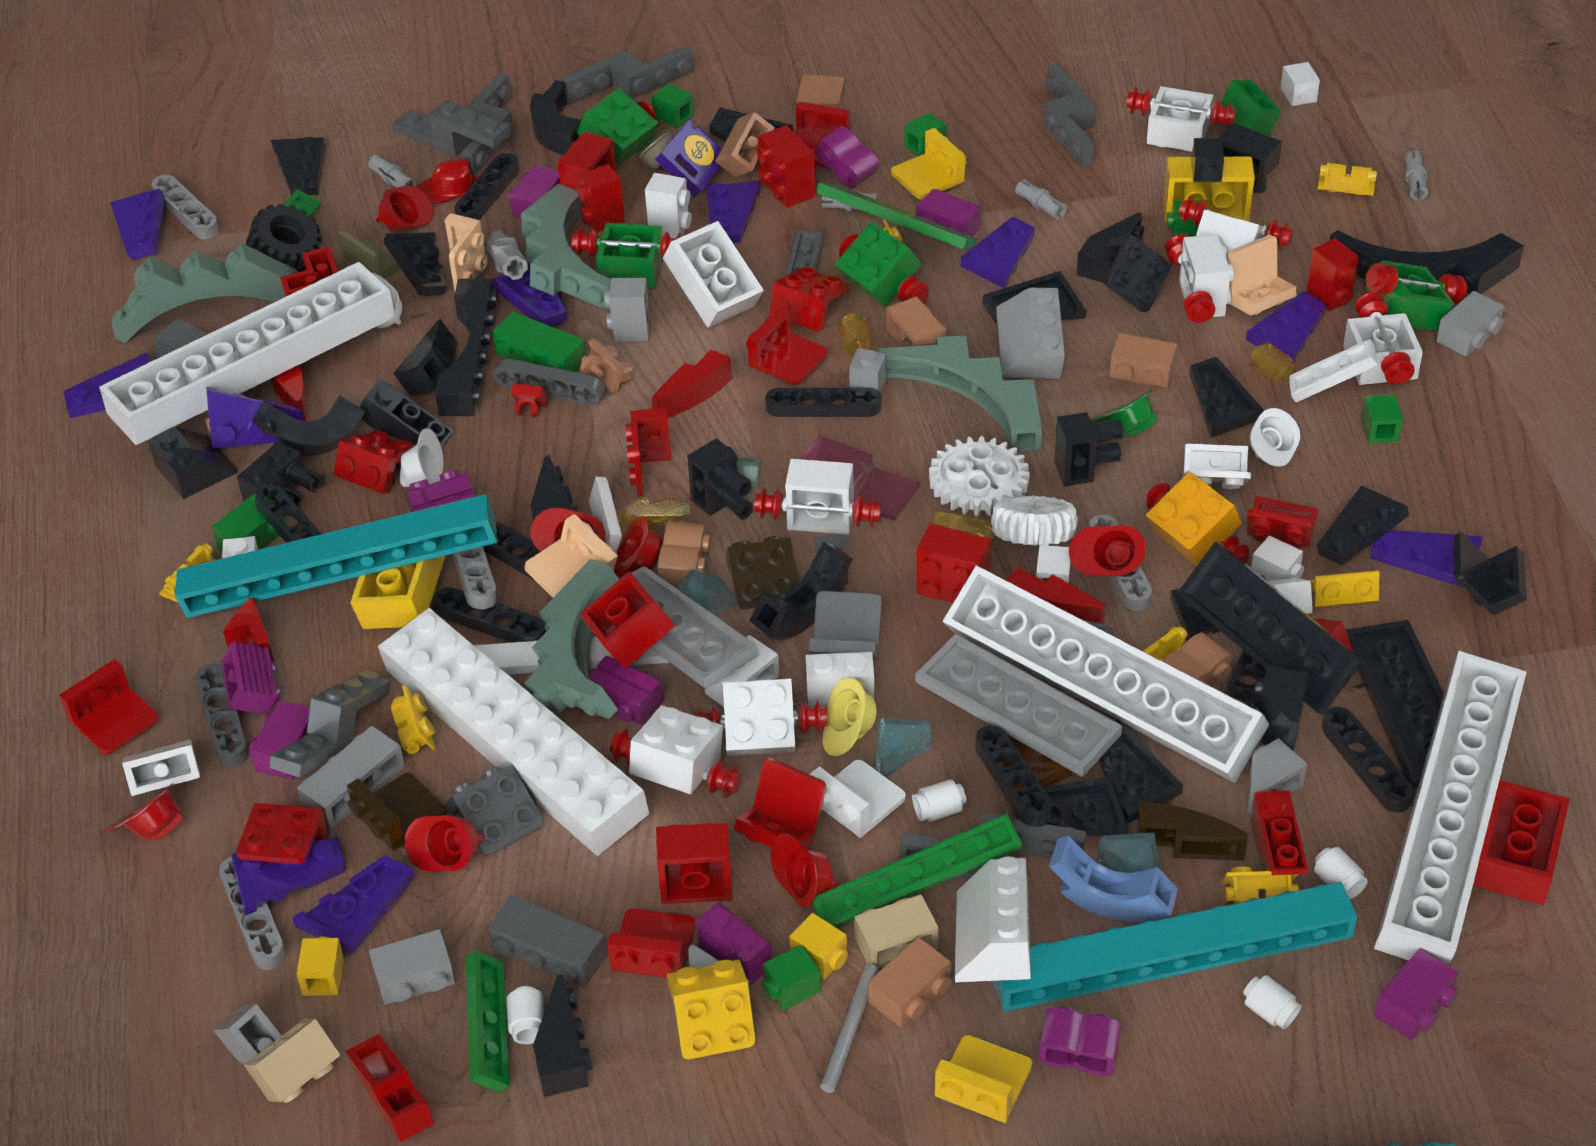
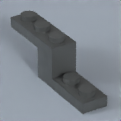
[561,45,694,105]
[1043,63,1096,168]
[463,72,514,176]
[393,100,511,157]
[269,671,391,778]
[900,812,1086,878]

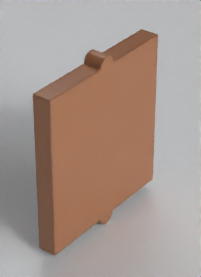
[796,74,845,108]

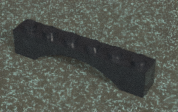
[435,279,499,416]

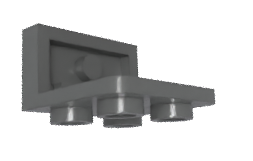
[809,591,882,660]
[446,764,543,855]

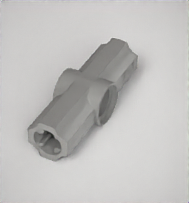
[485,230,528,280]

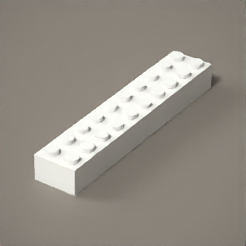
[99,262,395,445]
[942,566,1269,783]
[378,608,649,857]
[1374,651,1526,966]

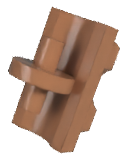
[580,339,633,393]

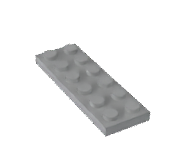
[632,566,759,689]
[915,634,1122,777]

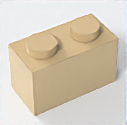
[854,894,938,969]
[244,1018,340,1103]

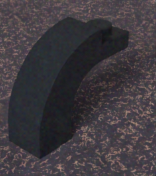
[530,80,581,155]
[251,395,365,456]
[749,542,853,639]

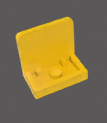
[891,128,966,199]
[667,960,755,1060]
[935,1035,1032,1123]

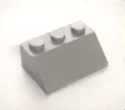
[996,288,1065,379]

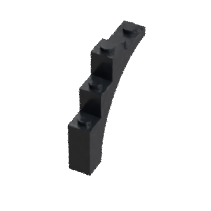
[1329,230,1524,294]

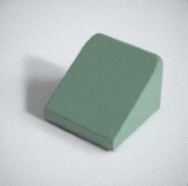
[737,457,762,488]

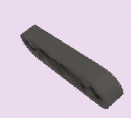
[493,358,605,405]
[195,664,249,768]

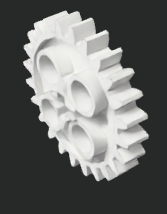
[929,436,1030,516]

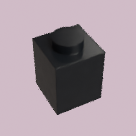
[1191,138,1224,182]

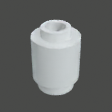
[912,779,966,822]
[1314,847,1368,900]
[1243,975,1301,1029]
[506,986,545,1044]

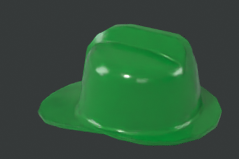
[1090,389,1157,436]

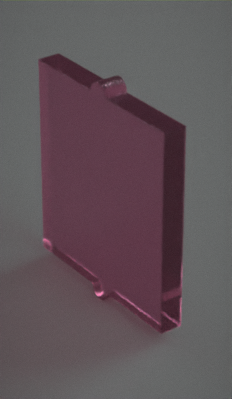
[854,467,919,521]

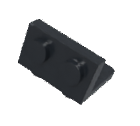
[1104,234,1172,312]
[1452,532,1527,615]

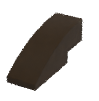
[1137,802,1248,861]

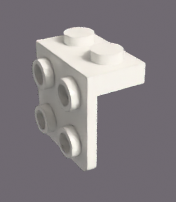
[1183,444,1251,489]
[810,760,905,838]

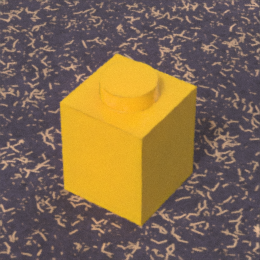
[789,913,848,980]
[296,936,344,996]

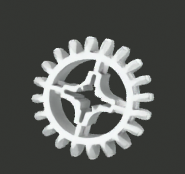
[991,495,1078,546]

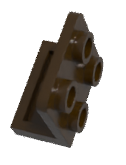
[725,536,799,609]
[347,773,447,851]

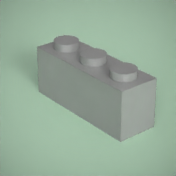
[297,726,405,830]

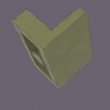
[339,231,400,279]

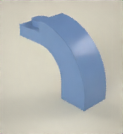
[1049,835,1178,922]

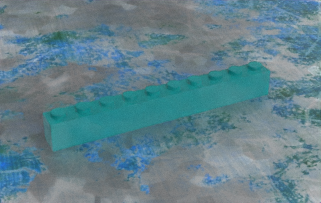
[175,494,497,618]
[992,882,1357,1012]

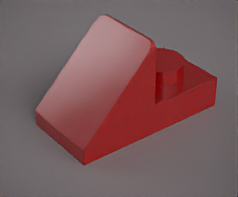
[223,598,274,661]

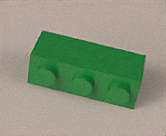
[492,312,586,372]

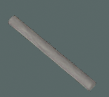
[820,964,879,1093]

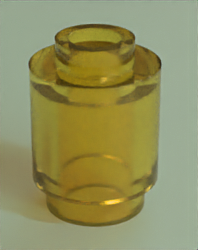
[838,313,871,356]
[1251,342,1296,384]

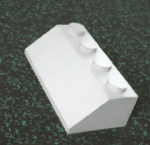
[955,857,1031,982]

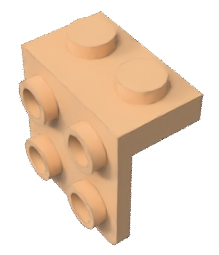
[445,213,488,290]
[1228,235,1296,316]
[525,514,618,598]

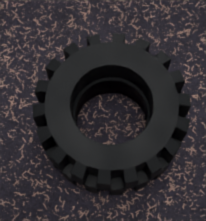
[245,204,322,272]

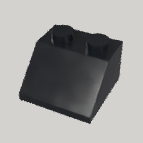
[148,427,238,499]
[1252,665,1308,751]

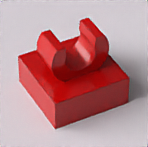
[511,383,549,418]

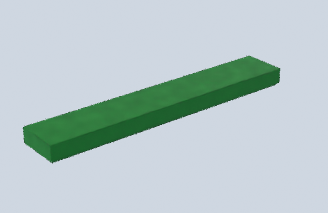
[817,182,977,249]
[812,813,1023,928]

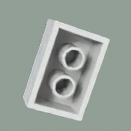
[663,221,764,328]

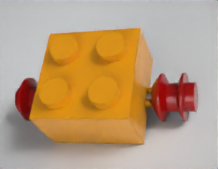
[1145,471,1249,567]

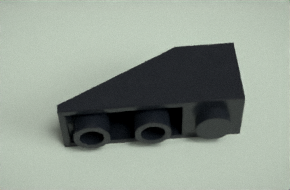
[1077,213,1144,283]
[393,319,457,396]
[360,378,454,448]
[530,455,579,521]
[533,974,593,1097]

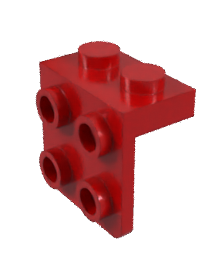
[795,101,851,167]
[769,267,849,332]
[746,306,828,385]
[625,408,671,495]
[333,430,413,494]
[1247,496,1319,549]
[59,659,159,755]
[733,758,827,848]
[236,803,328,864]
[607,908,696,978]

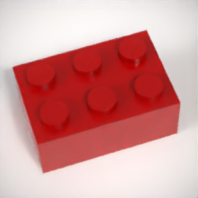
[1473,780,1570,905]

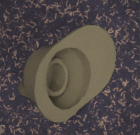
[636,129,673,170]

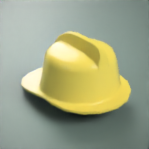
[822,677,877,757]

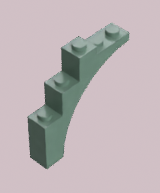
[521,183,611,310]
[112,243,298,343]
[879,335,1042,452]
[524,559,619,719]

